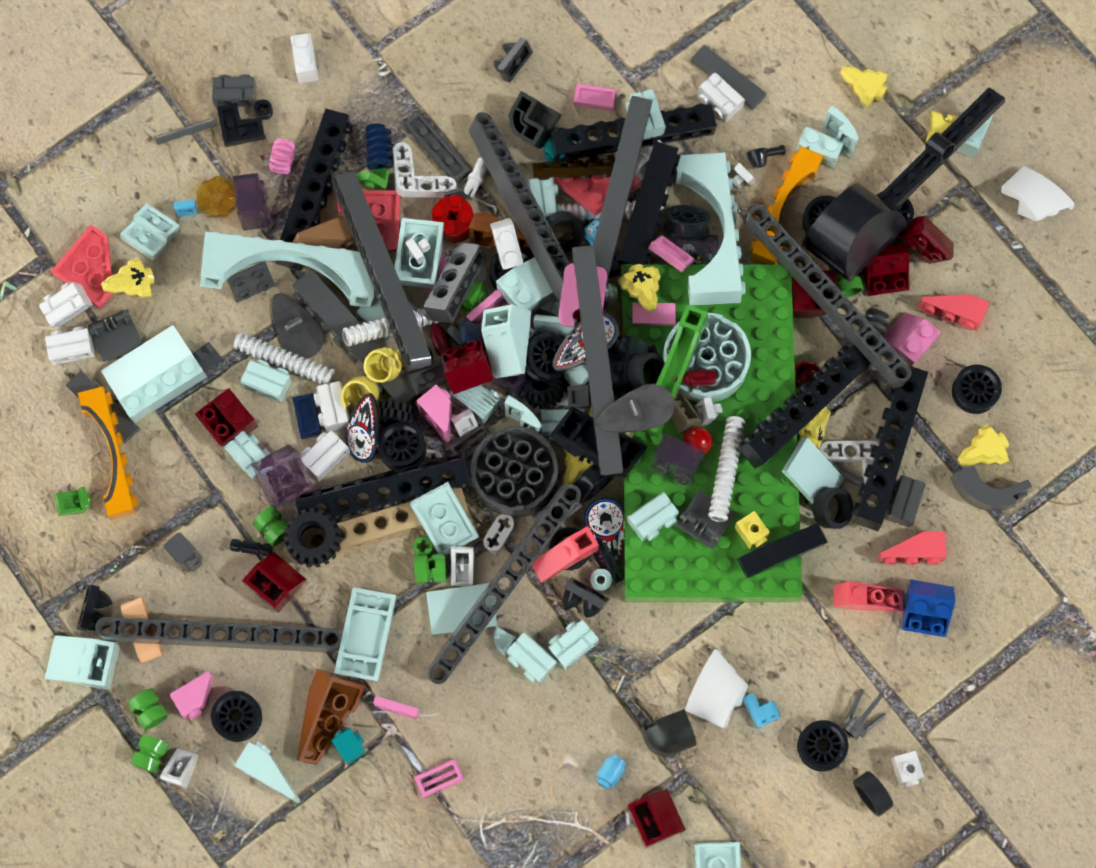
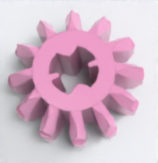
[269,139,295,174]

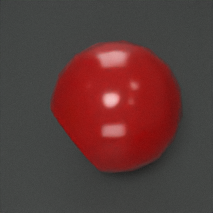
[682,426,712,456]

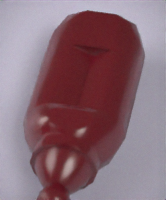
[429,322,452,356]
[674,369,716,386]

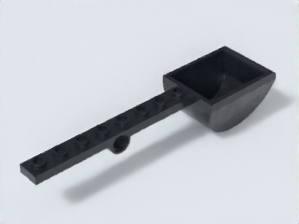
[802,87,1005,282]

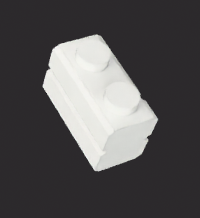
[290,33,319,83]
[697,73,745,122]
[490,218,524,269]
[39,282,92,328]
[45,326,95,365]
[313,381,350,432]
[299,430,350,481]

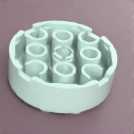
[662,313,751,402]

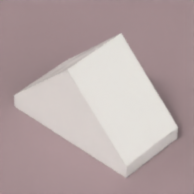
[451,547,474,586]
[160,748,198,789]

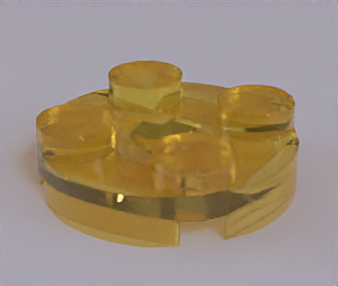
[196,176,239,218]

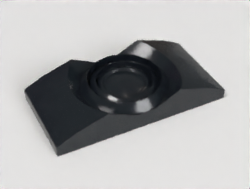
[551,406,647,478]

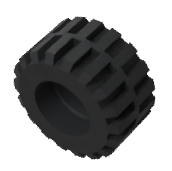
[284,508,342,568]

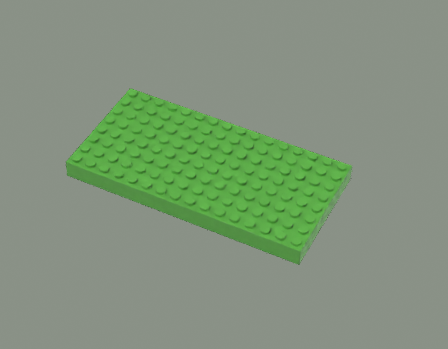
[621,264,803,602]

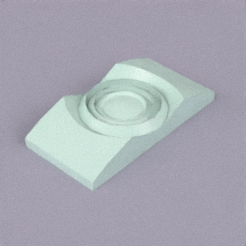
[334,587,396,682]

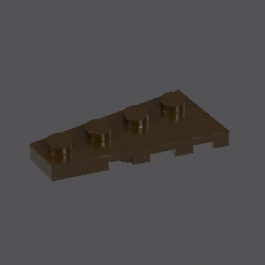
[532,153,615,180]

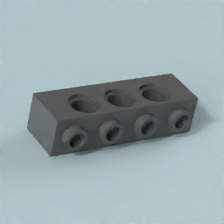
[423,242,487,323]

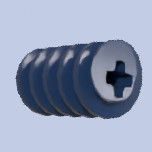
[365,123,393,170]

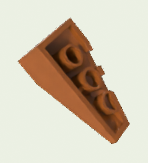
[469,212,534,257]
[297,669,365,765]

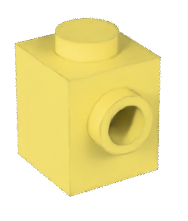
[735,511,770,549]

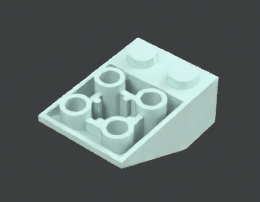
[481,304,531,379]
[45,636,120,690]

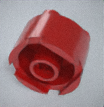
[432,195,474,243]

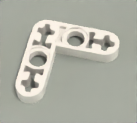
[392,142,456,198]
[820,441,883,504]

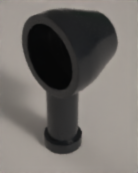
[746,145,786,169]

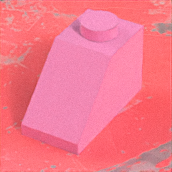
[169,671,214,720]

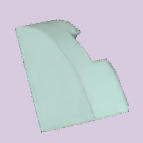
[494,626,516,657]

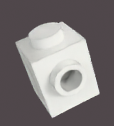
[891,751,924,787]

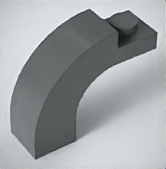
[950,465,1032,512]

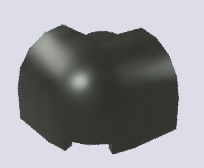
[508,91,562,149]
[641,709,697,758]

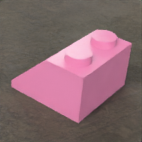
[882,312,941,367]
[416,385,452,444]

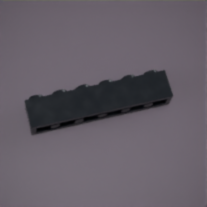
[618,141,681,265]

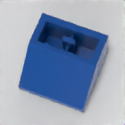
[902,579,955,637]

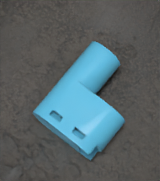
[743,693,781,729]

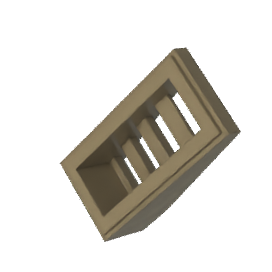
[672,393,702,434]

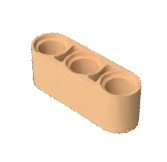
[121,597,163,663]

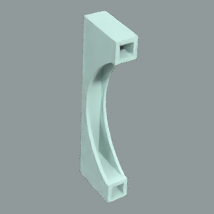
[675,153,745,306]
[200,232,374,308]

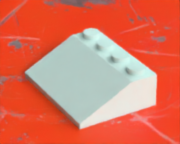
[101,325,207,423]

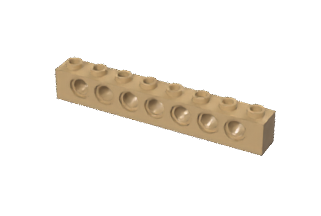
[300,487,469,566]

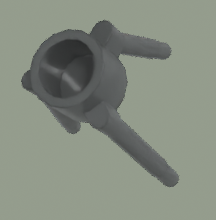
[843,689,886,740]

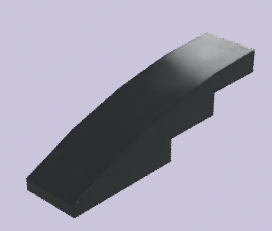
[737,523,828,579]

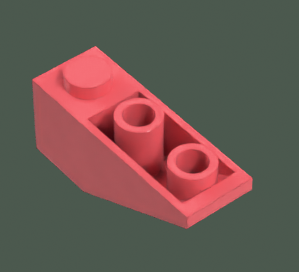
[917,294,990,331]
[531,526,599,583]
[877,531,946,565]
[834,581,903,612]

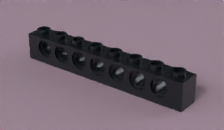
[550,103,717,162]
[275,108,353,271]
[738,344,871,469]
[852,366,929,531]
[295,452,471,520]

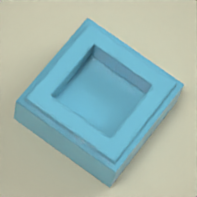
[173,199,198,217]

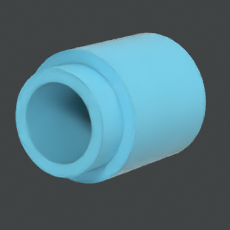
[595,754,626,790]

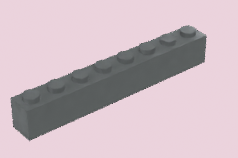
[292,269,418,405]

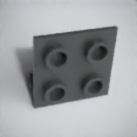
[227,261,275,303]
[88,309,142,362]
[676,490,736,549]

